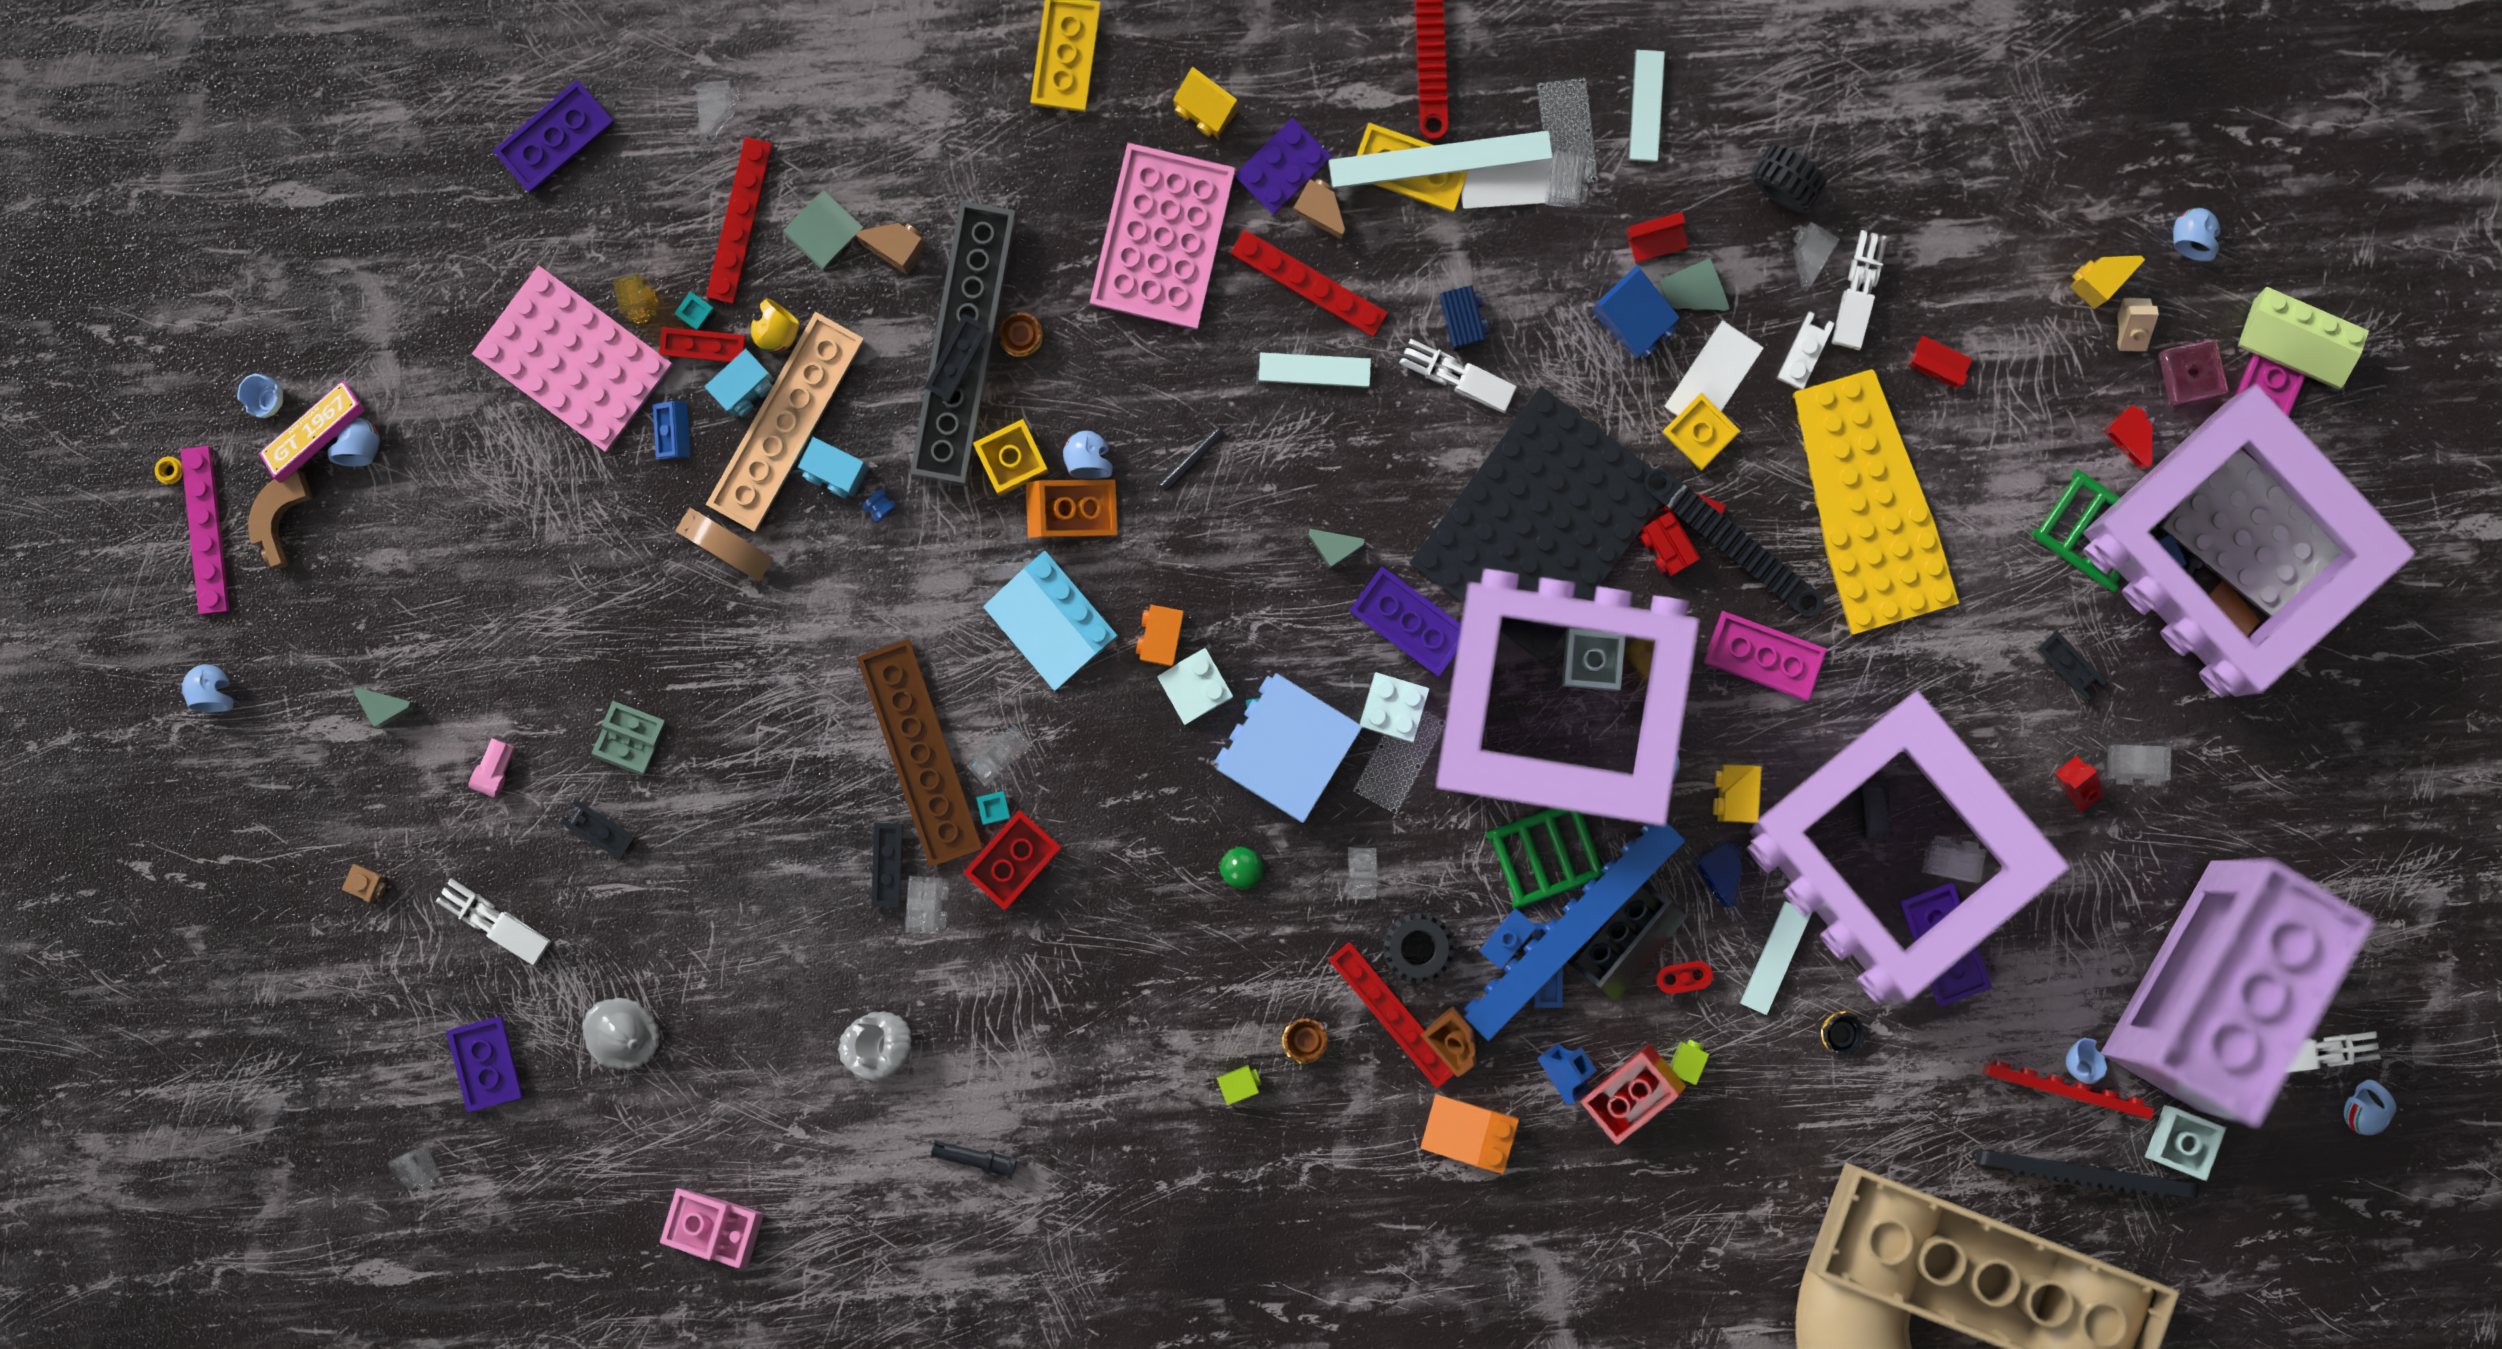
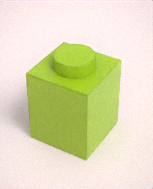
[1669,1039,1709,1085]
[1217,1065,1262,1105]

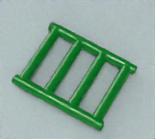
[2031,469,2160,592]
[1486,807,1605,909]

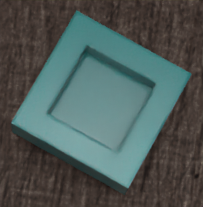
[674,291,714,331]
[976,791,1011,825]

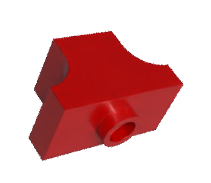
[2055,756,2103,813]

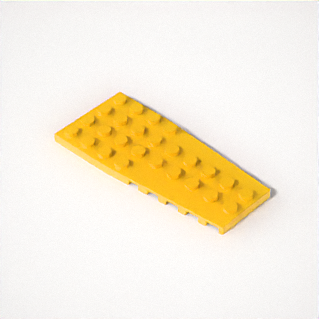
[1793,370,1959,635]

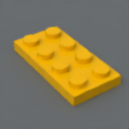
[1031,0,1101,112]
[1357,123,1468,213]

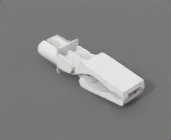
[1832,230,1888,350]
[1399,339,1517,413]
[435,878,551,966]
[2288,1031,2381,1072]

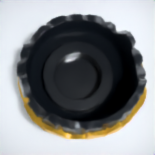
[1821,1011,1866,1056]

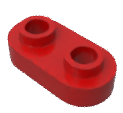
[1656,961,1713,994]

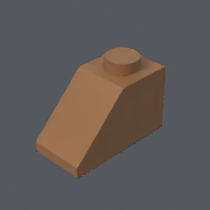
[1293,179,1345,239]

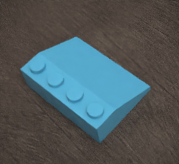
[983,551,1118,691]

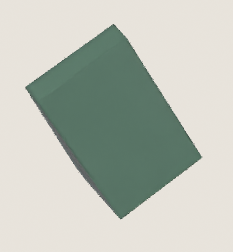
[1308,529,1365,569]
[354,688,416,728]

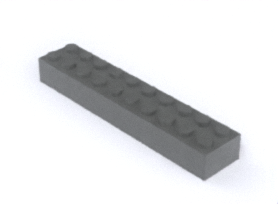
[910,201,1017,487]

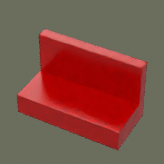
[1626,212,1689,263]
[1908,335,1972,389]

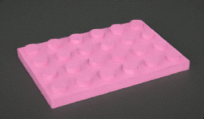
[1090,143,1235,330]
[472,265,673,453]

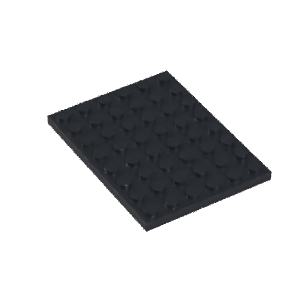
[1409,386,1666,662]

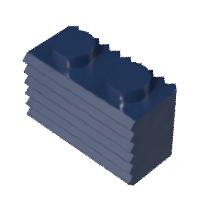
[1439,285,1489,350]

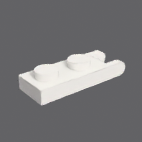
[1777,311,1834,390]

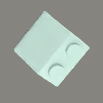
[1158,648,1233,725]

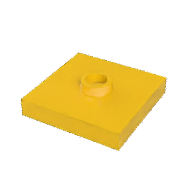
[1661,392,1741,471]

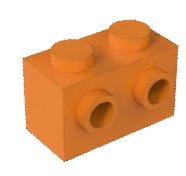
[1136,604,1184,667]

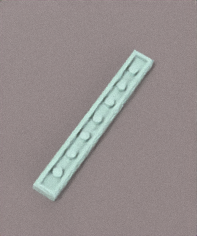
[1329,131,1552,189]

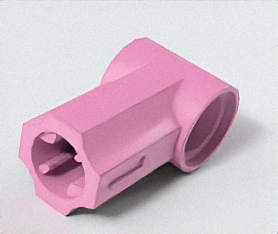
[469,738,515,798]

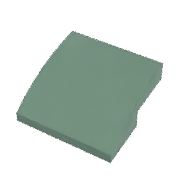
[783,190,864,270]
[591,701,665,776]

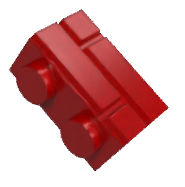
[1640,511,1700,577]

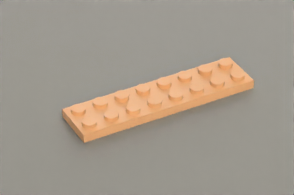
[706,312,864,532]

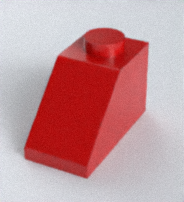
[2102,405,2152,470]

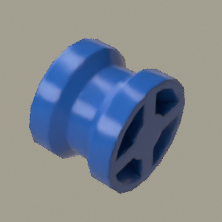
[861,489,897,523]

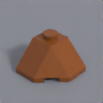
[1421,1006,1476,1077]

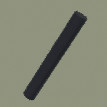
[1159,426,1225,491]

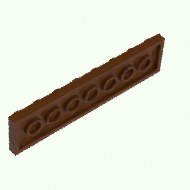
[856,639,983,867]

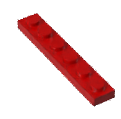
[706,137,773,305]
[1230,229,1387,337]
[1328,942,1454,1088]
[1982,1060,2154,1119]

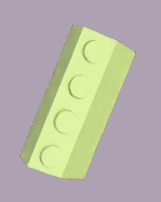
[2238,287,2369,390]

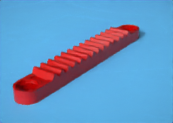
[1415,0,1448,141]

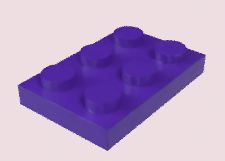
[1234,118,1332,216]
[446,1016,524,1112]

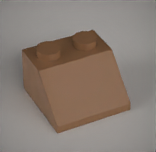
[856,223,926,275]

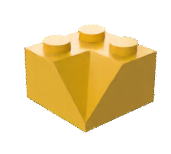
[973,419,1049,497]
[1713,765,1761,823]

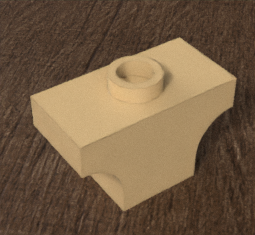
[2117,298,2159,351]

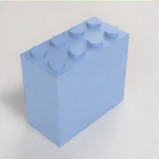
[1215,673,1362,823]

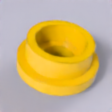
[155,456,183,485]

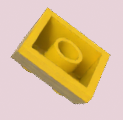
[1173,67,1237,138]
[2070,256,2145,309]

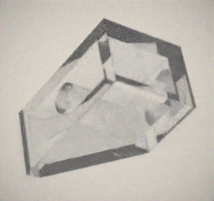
[696,80,739,143]
[1793,222,1840,291]
[967,724,1033,787]
[388,1146,441,1192]

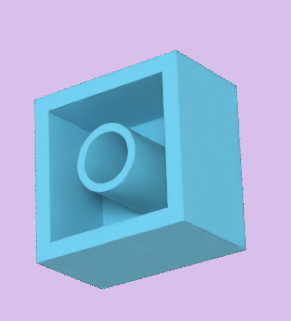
[705,349,775,418]
[798,437,869,499]

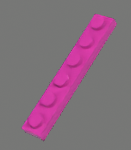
[180,446,230,615]

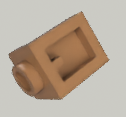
[342,864,386,903]

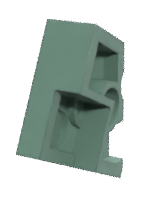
[1657,258,1730,312]

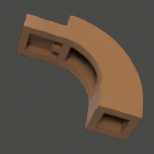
[248,470,313,569]
[676,508,773,582]

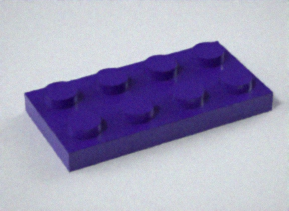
[493,80,614,194]
[1349,567,1462,677]
[1899,883,1992,1007]

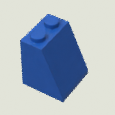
[1591,265,1680,360]

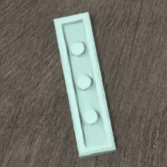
[1629,50,1664,162]
[1259,353,1371,387]
[1740,902,1812,1015]

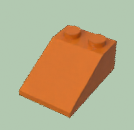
[1026,480,1117,538]
[1420,1094,1519,1174]

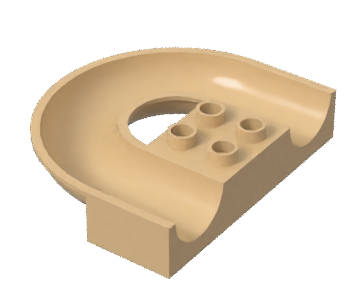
[1795,1162,2179,1349]

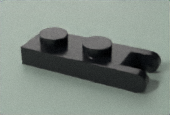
[2035,630,2108,704]
[557,797,636,860]

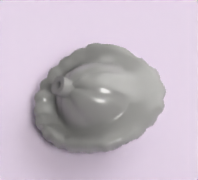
[582,998,660,1070]
[838,1011,912,1082]

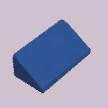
[653,401,690,460]

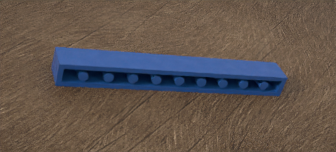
[1464,821,1685,1041]

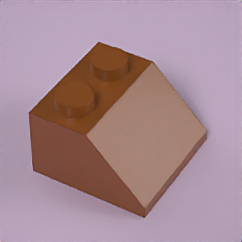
[2205,579,2260,637]

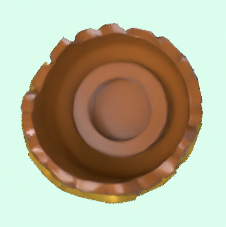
[999,312,1043,357]
[1282,1018,1328,1064]

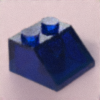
[1692,842,1743,908]

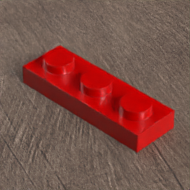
[659,327,746,363]

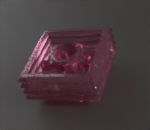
[2158,339,2228,406]

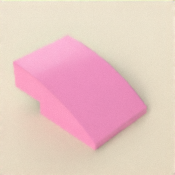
[660,1188,764,1268]

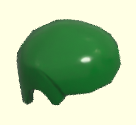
[1220,847,1265,890]

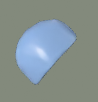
[237,373,283,418]
[2066,1038,2107,1084]

